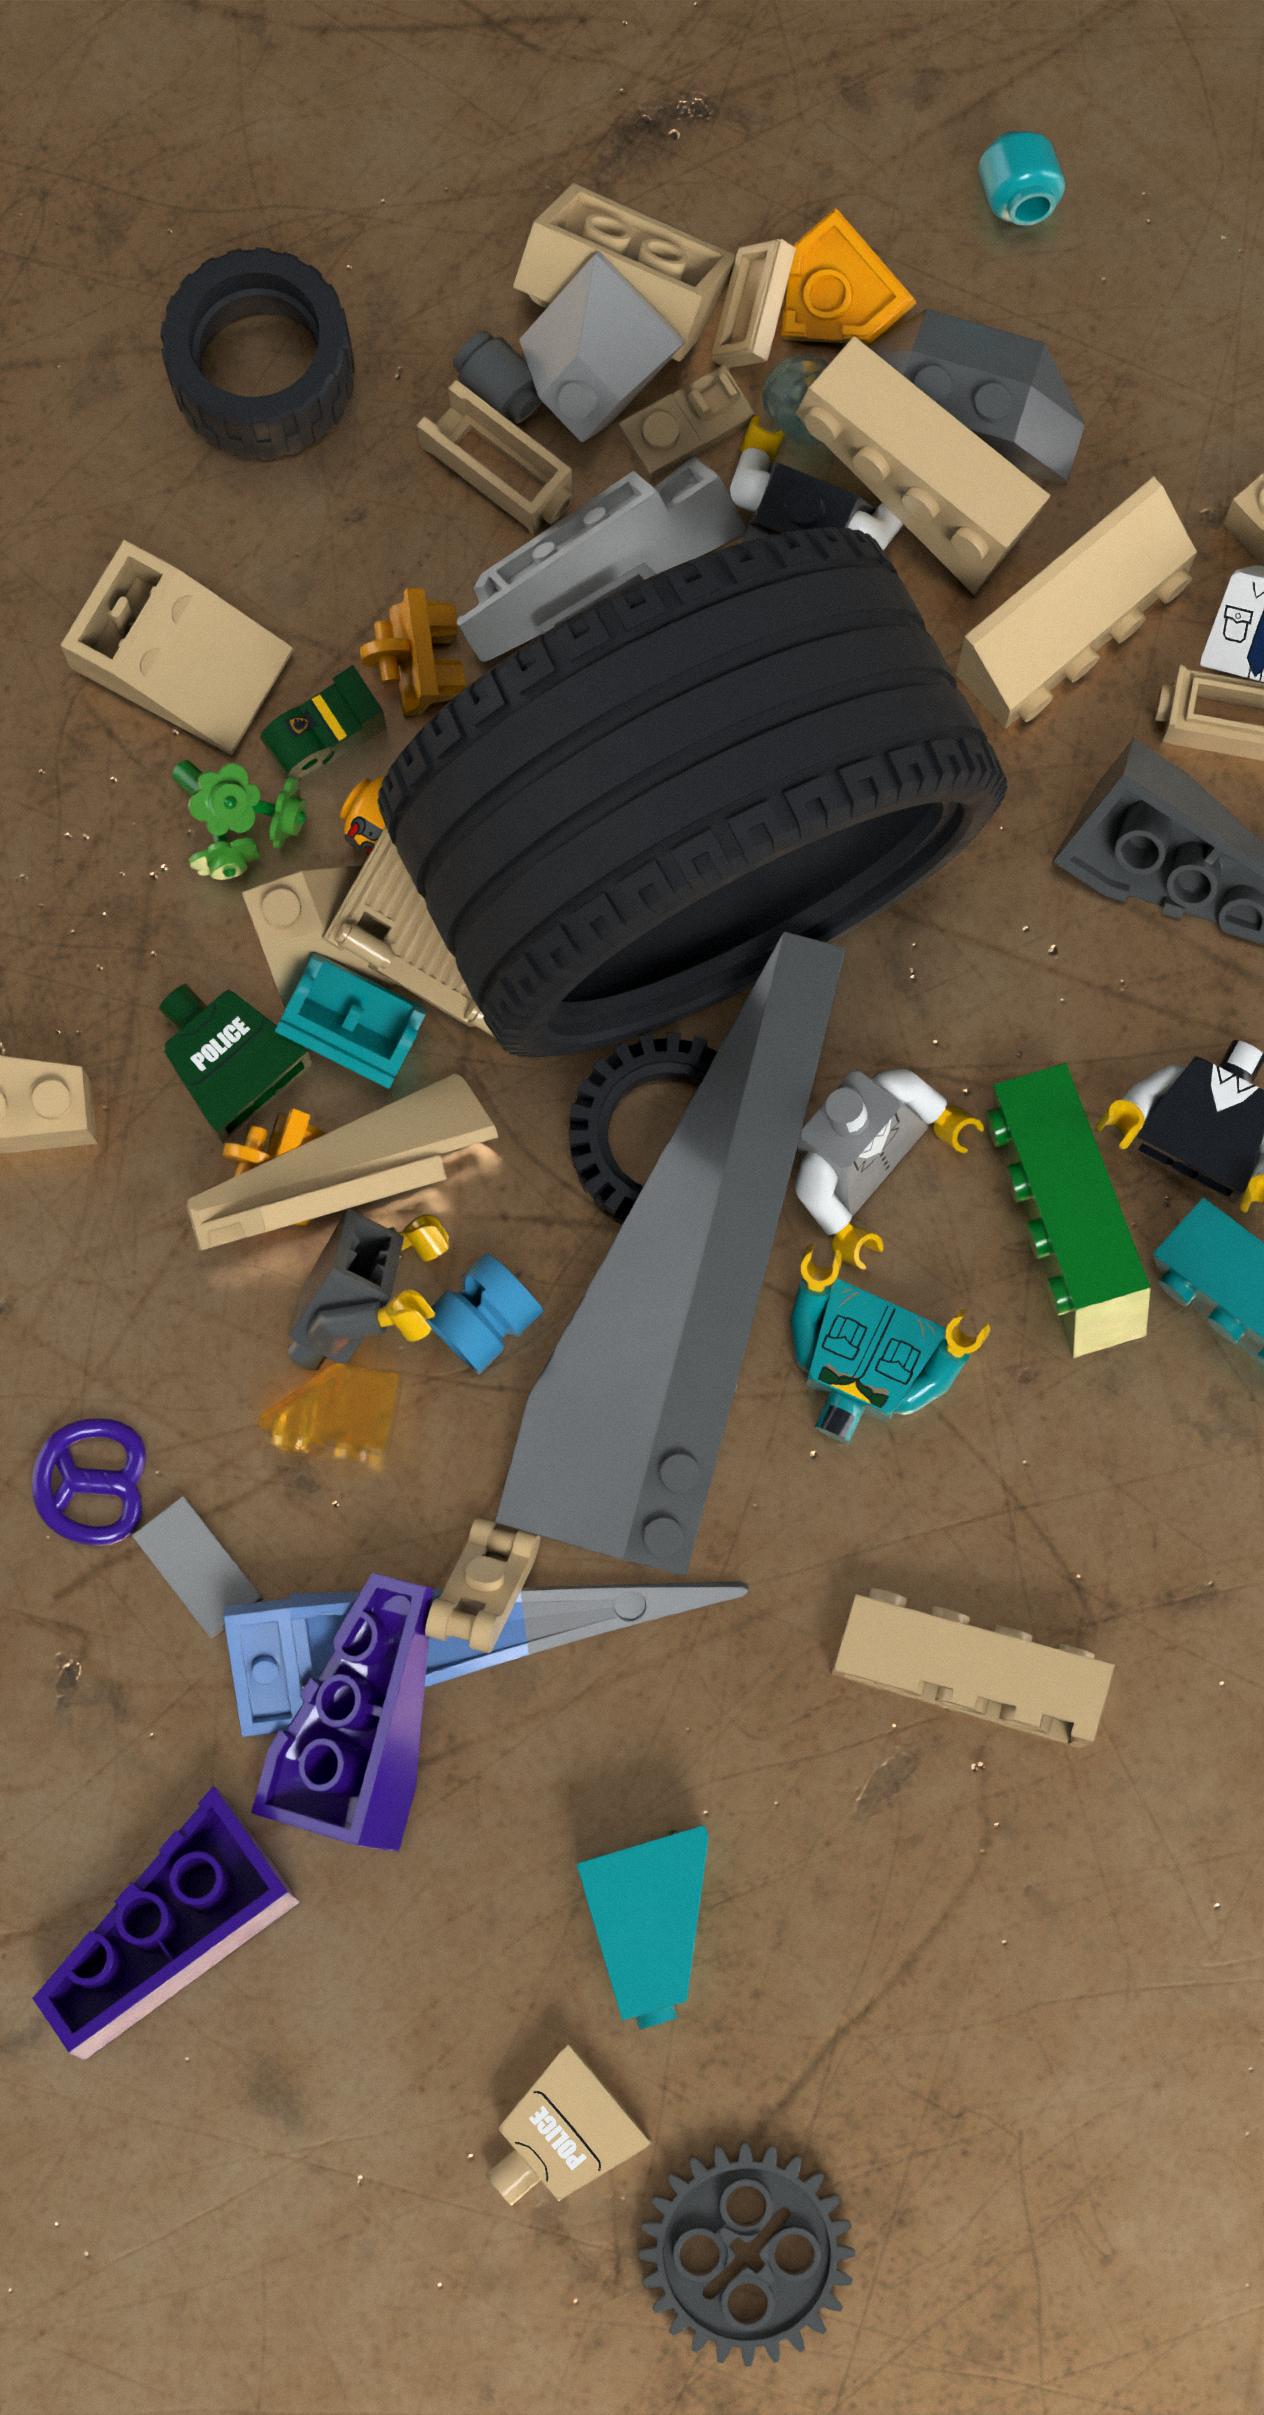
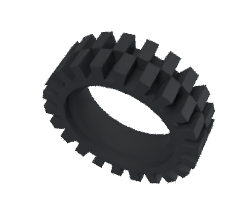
[569,1032,719,1225]

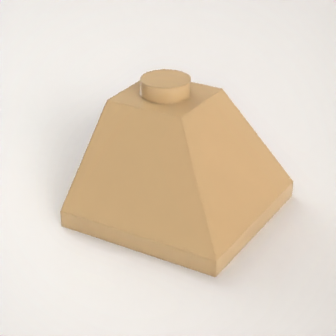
[242,865,400,1008]

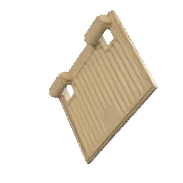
[322,826,500,1045]

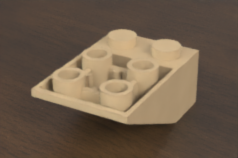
[60,540,294,755]

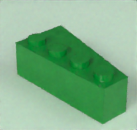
[985,1063,1151,1358]

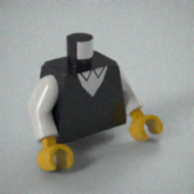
[730,415,903,551]
[1096,1040,1264,1213]

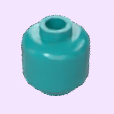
[978,131,1066,226]

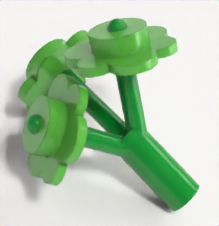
[172,760,306,880]

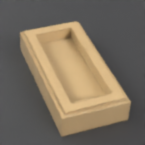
[711,239,796,368]

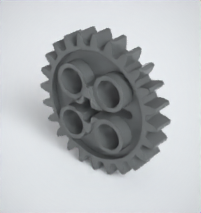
[638,2142,855,2366]

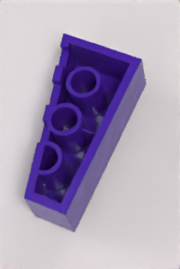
[32,1785,300,2060]

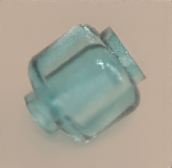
[762,354,829,446]

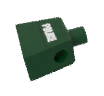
[159,984,313,1143]

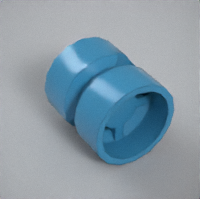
[426,1252,544,1375]

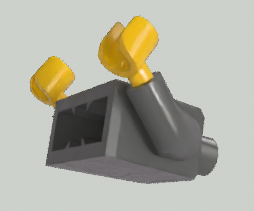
[287,1208,449,1371]

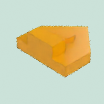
[781,208,917,344]

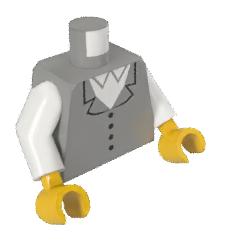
[795,1068,984,1270]

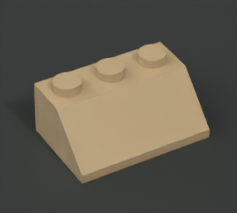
[513,183,736,362]

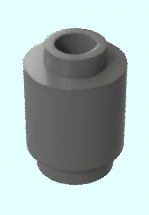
[453,331,541,423]

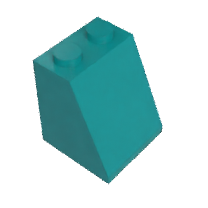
[576,1825,709,2030]

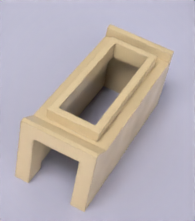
[417,380,574,536]
[1155,665,1264,761]

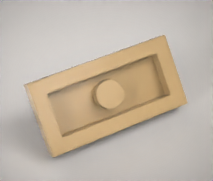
[619,365,756,482]

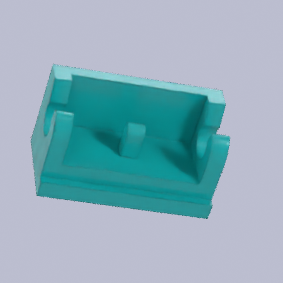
[275,952,427,1089]

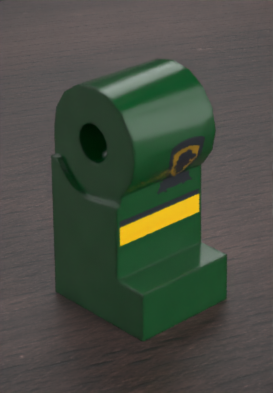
[260,665,387,779]

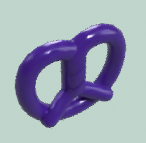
[32,1418,146,1546]

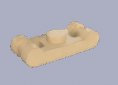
[425,1517,540,1654]

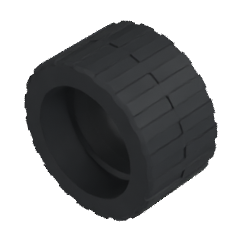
[160,247,355,460]

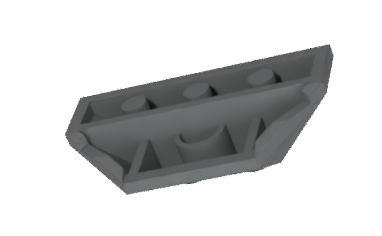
[867,309,1085,485]

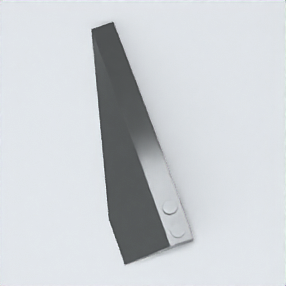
[495,932,846,1576]

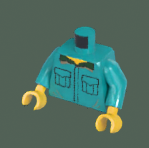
[790,1243,991,1444]

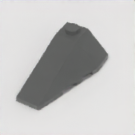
[1053,738,1264,944]

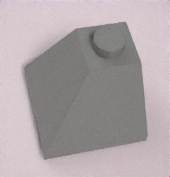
[519,251,686,442]

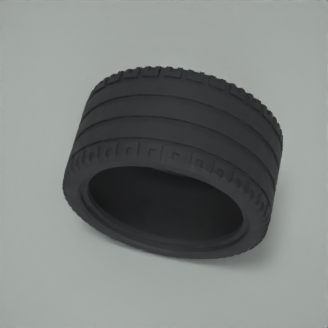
[377,527,1008,1057]

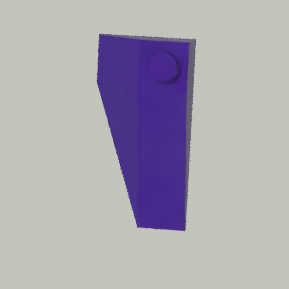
[251,1573,433,1852]

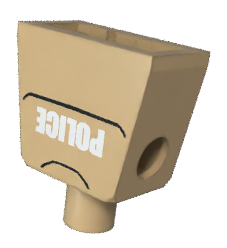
[486,2044,651,2206]

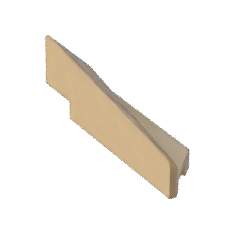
[186,1074,498,1251]

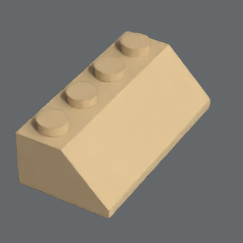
[956,477,1197,729]

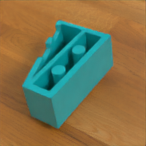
[1153,1197,1264,1367]

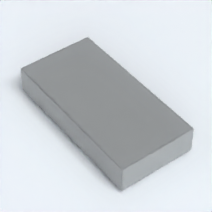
[132,1496,263,1639]

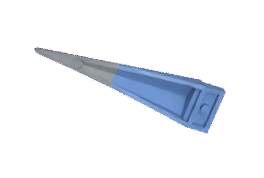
[223,1581,749,1737]

